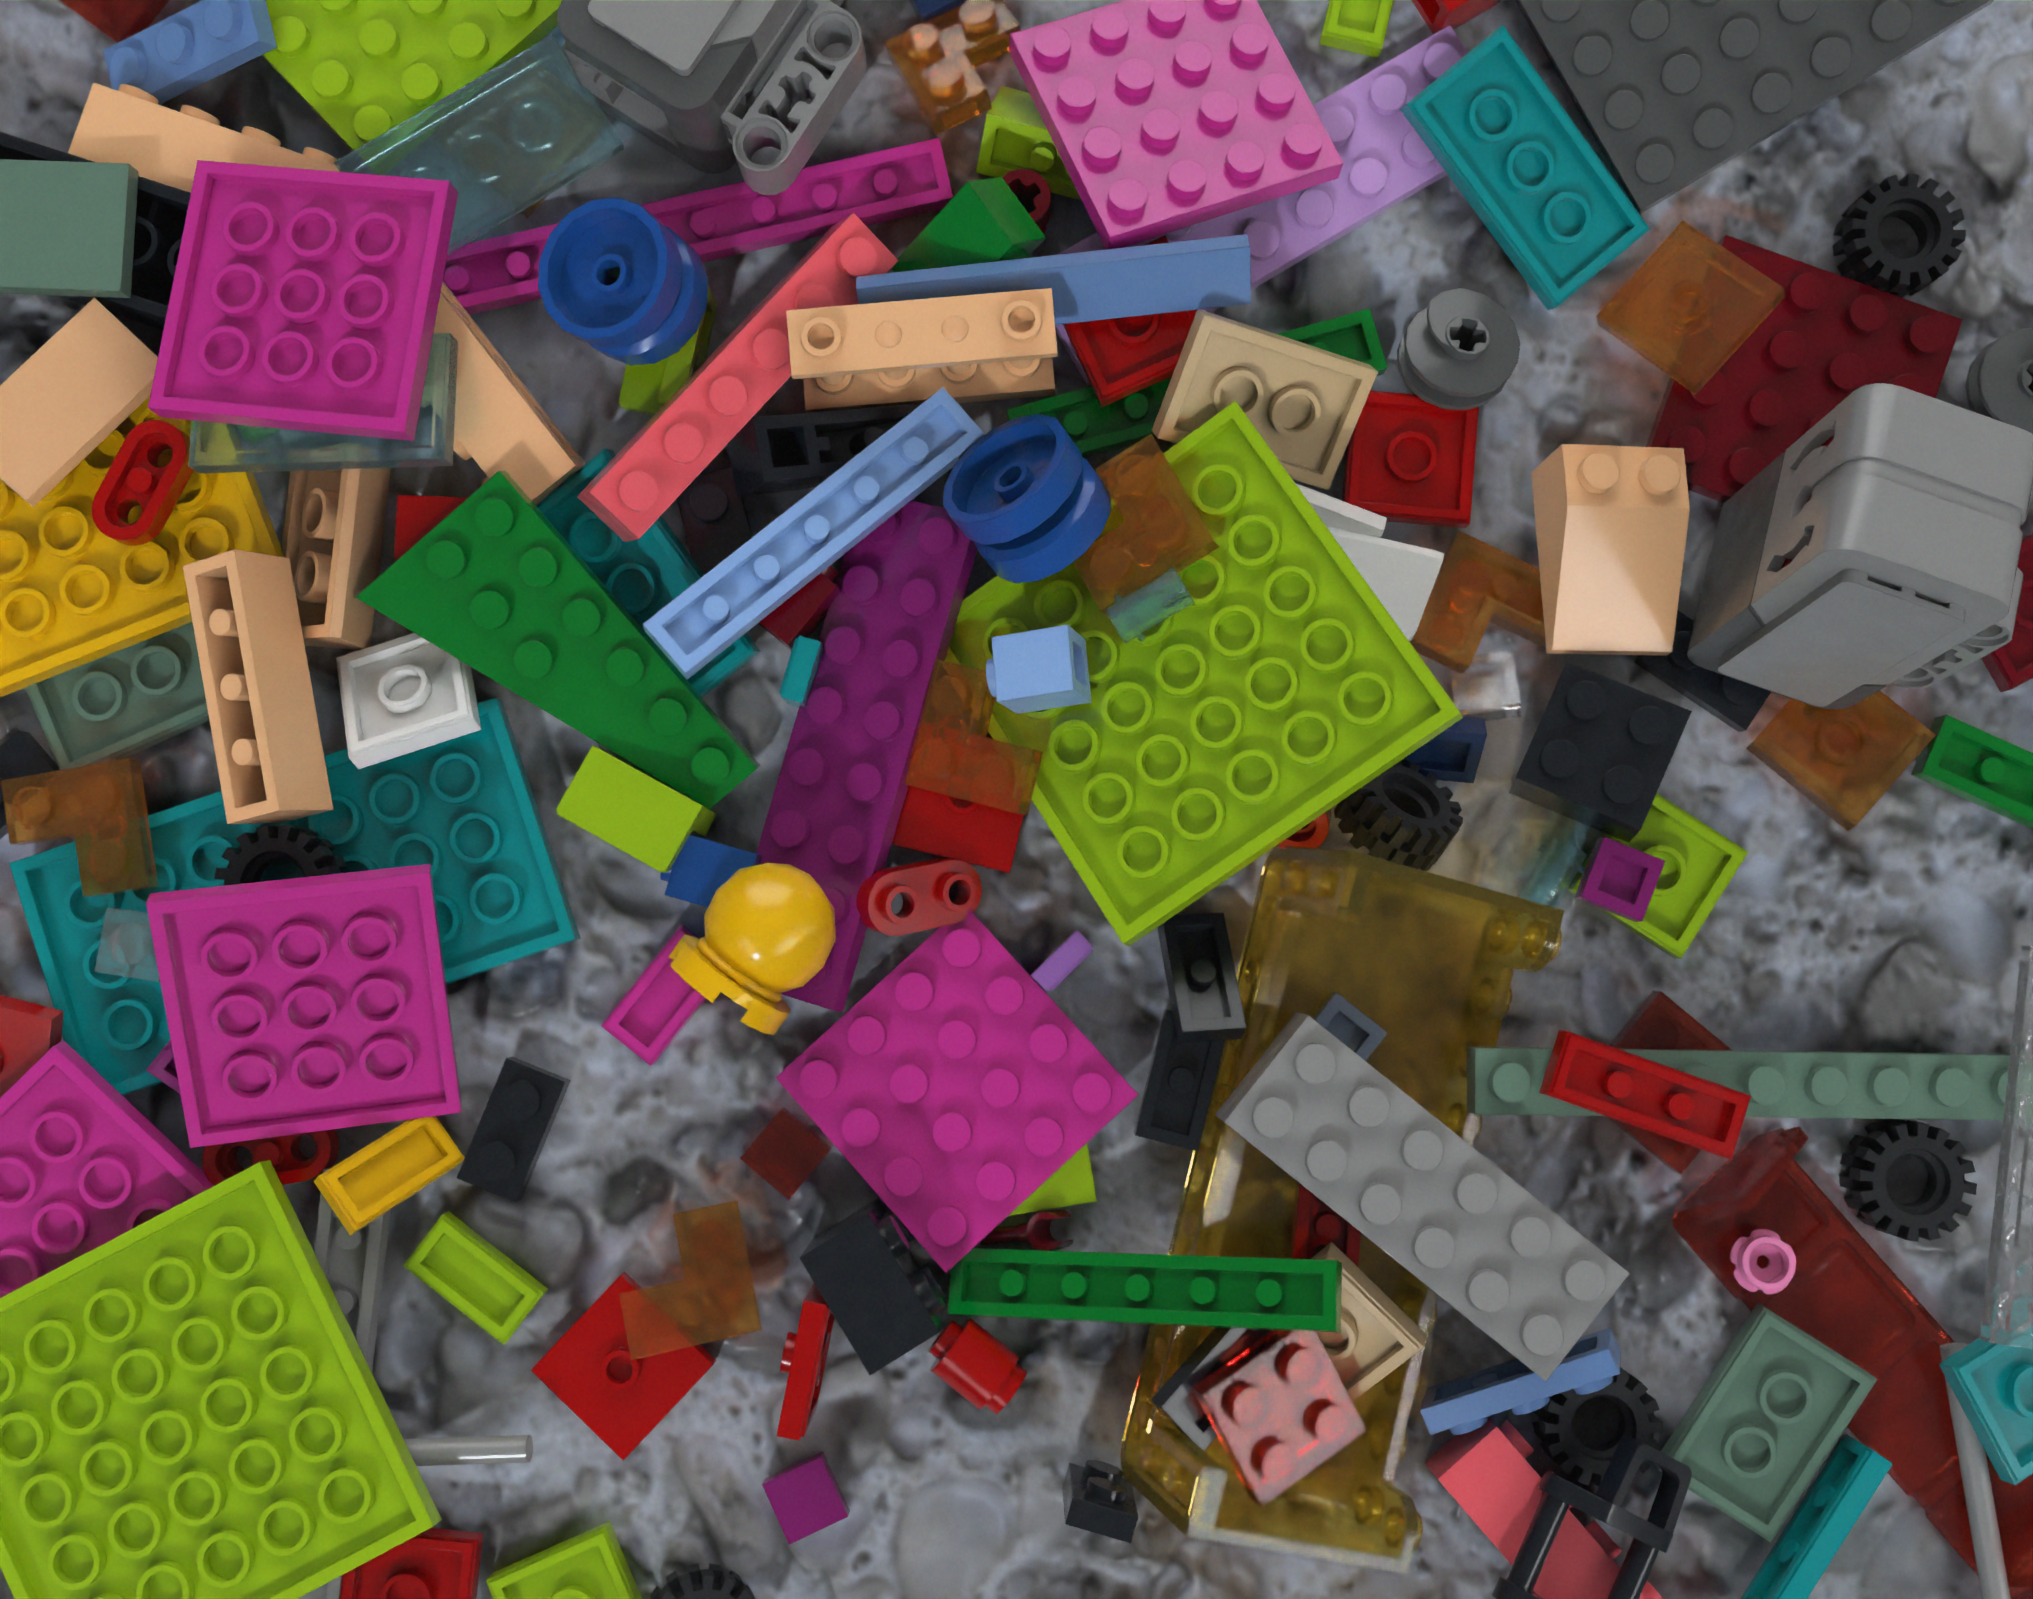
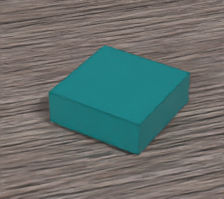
[779,635,824,707]

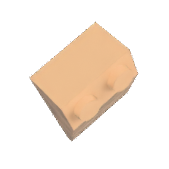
[1531,444,1690,656]

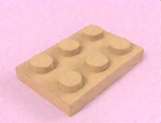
[1151,309,1378,490]

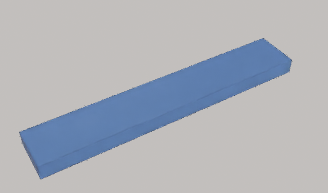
[856,234,1251,325]

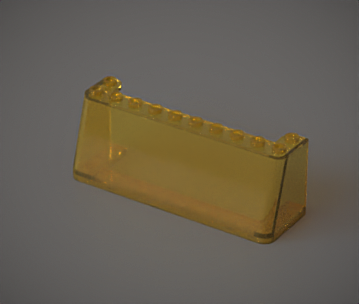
[1121,846,1564,1574]

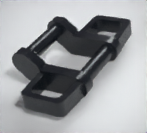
[1492,1437,1692,1599]

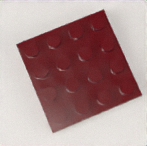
[1645,235,1963,503]

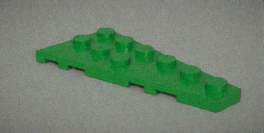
[355,471,760,809]

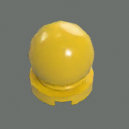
[668,863,836,1035]

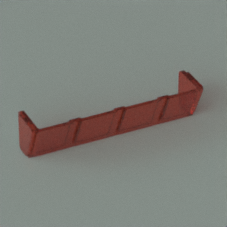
[1671,1127,2033,1599]

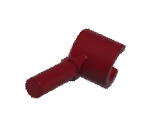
[980,1209,1073,1251]

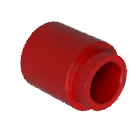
[928,1317,1027,1414]

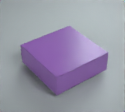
[1031,930,1093,992]

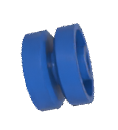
[538,197,708,365]
[943,414,1111,583]

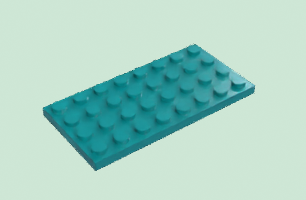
[9,697,581,1096]

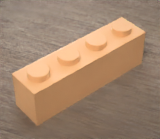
[68,82,344,193]
[420,282,586,505]
[183,549,334,824]

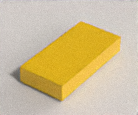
[313,1116,465,1236]

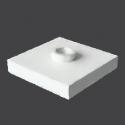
[336,633,482,769]

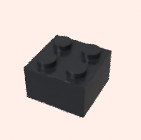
[1509,661,1692,843]
[800,1198,948,1375]

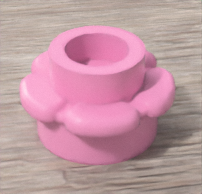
[1730,1229,1796,1294]

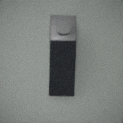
[727,403,922,497]

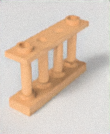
[786,288,1058,413]

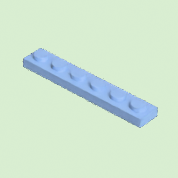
[643,387,985,679]

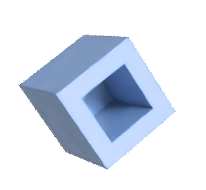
[986,625,1091,714]

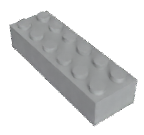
[1215,1012,1630,1381]

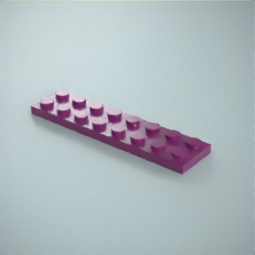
[756,501,977,1012]

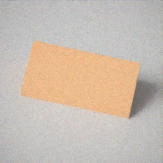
[0,297,158,507]
[281,443,391,650]

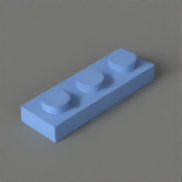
[103,0,277,105]
[1420,1327,1621,1435]

